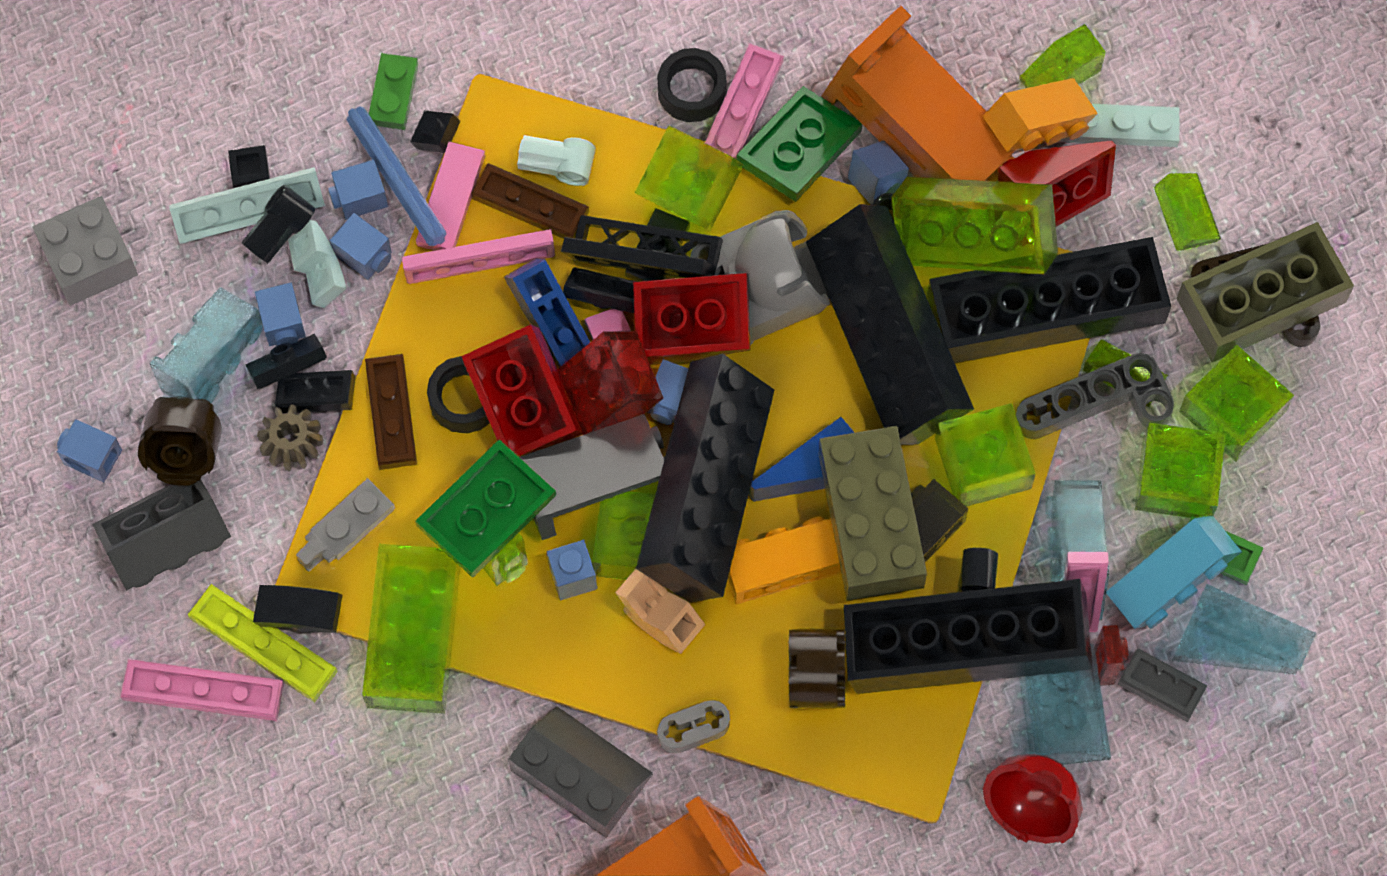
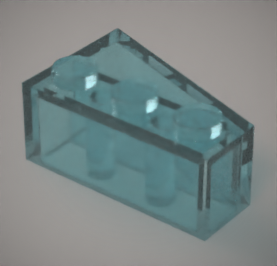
[149,287,263,403]
[1045,480,1109,620]
[1171,584,1316,675]

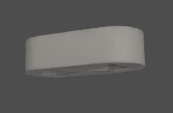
[657,700,730,754]

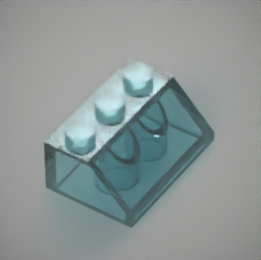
[1019,644,1111,765]

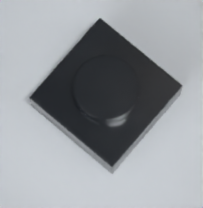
[410,110,461,153]
[228,145,270,188]

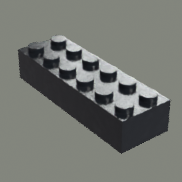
[806,204,974,445]
[927,237,1171,363]
[636,354,775,603]
[844,579,1093,694]

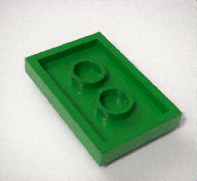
[736,86,863,202]
[415,439,556,578]

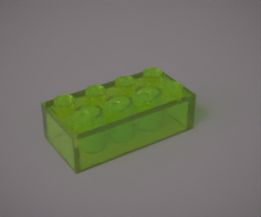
[891,177,1058,275]
[362,544,460,714]

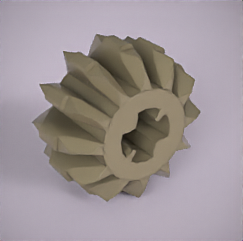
[257,404,324,471]

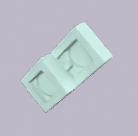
[288,220,347,308]

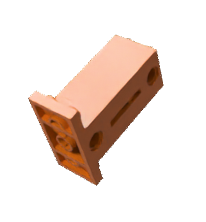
[821,6,1016,214]
[595,796,768,876]

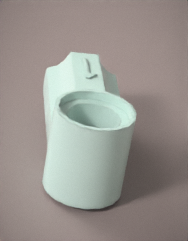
[517,135,596,186]

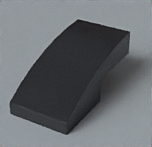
[253,585,343,633]

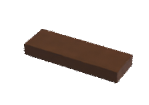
[471,163,589,239]
[365,354,418,470]

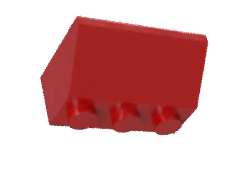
[461,324,585,457]

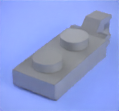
[296,478,395,572]

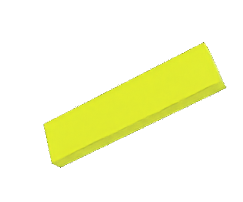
[188,584,338,703]

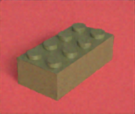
[1176,222,1354,363]
[818,426,927,601]

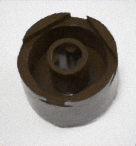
[138,396,222,485]
[789,629,845,708]

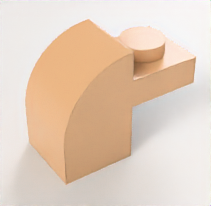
[616,569,705,654]

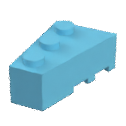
[1106,516,1242,629]

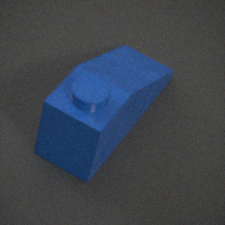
[504,258,599,378]
[749,417,854,502]

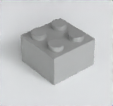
[32,196,138,306]

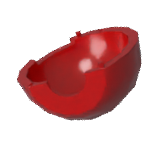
[983,754,1083,844]

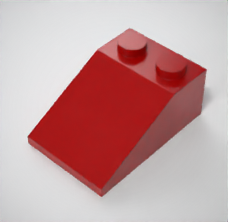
[995,140,1116,245]
[633,273,751,365]

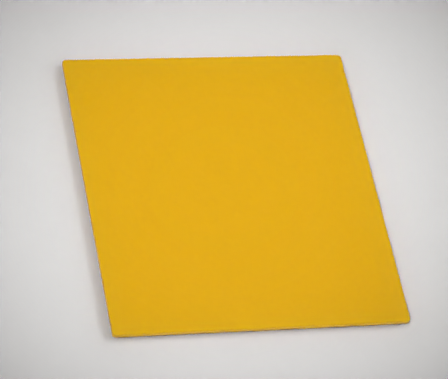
[275,74,1090,824]

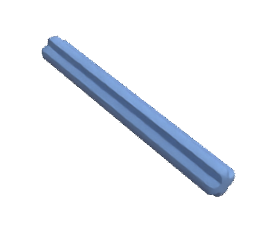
[347,106,447,247]

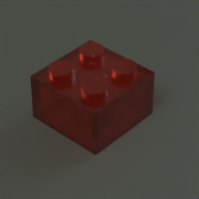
[558,331,664,435]

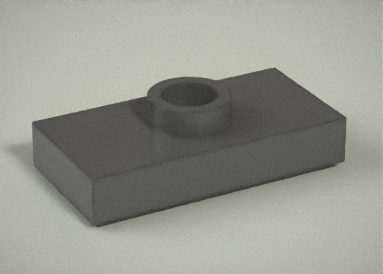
[1118,648,1207,722]

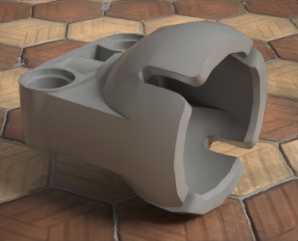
[690,210,830,345]

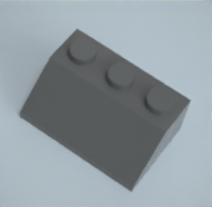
[92,479,231,591]
[508,706,653,838]

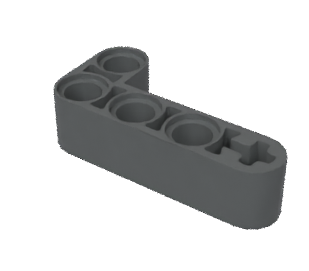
[1016,353,1174,439]

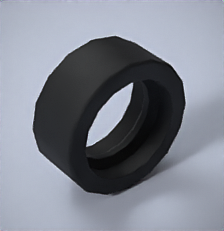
[657,48,727,122]
[427,356,490,433]

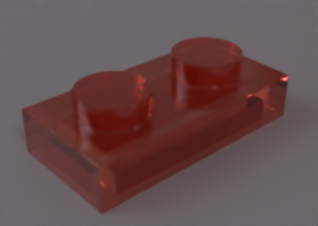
[1094,625,1129,686]

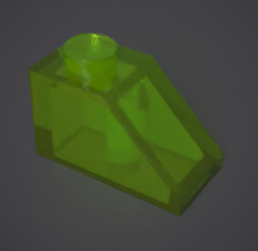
[1020,24,1106,88]

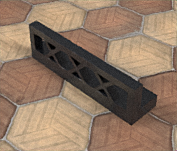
[561,215,723,278]

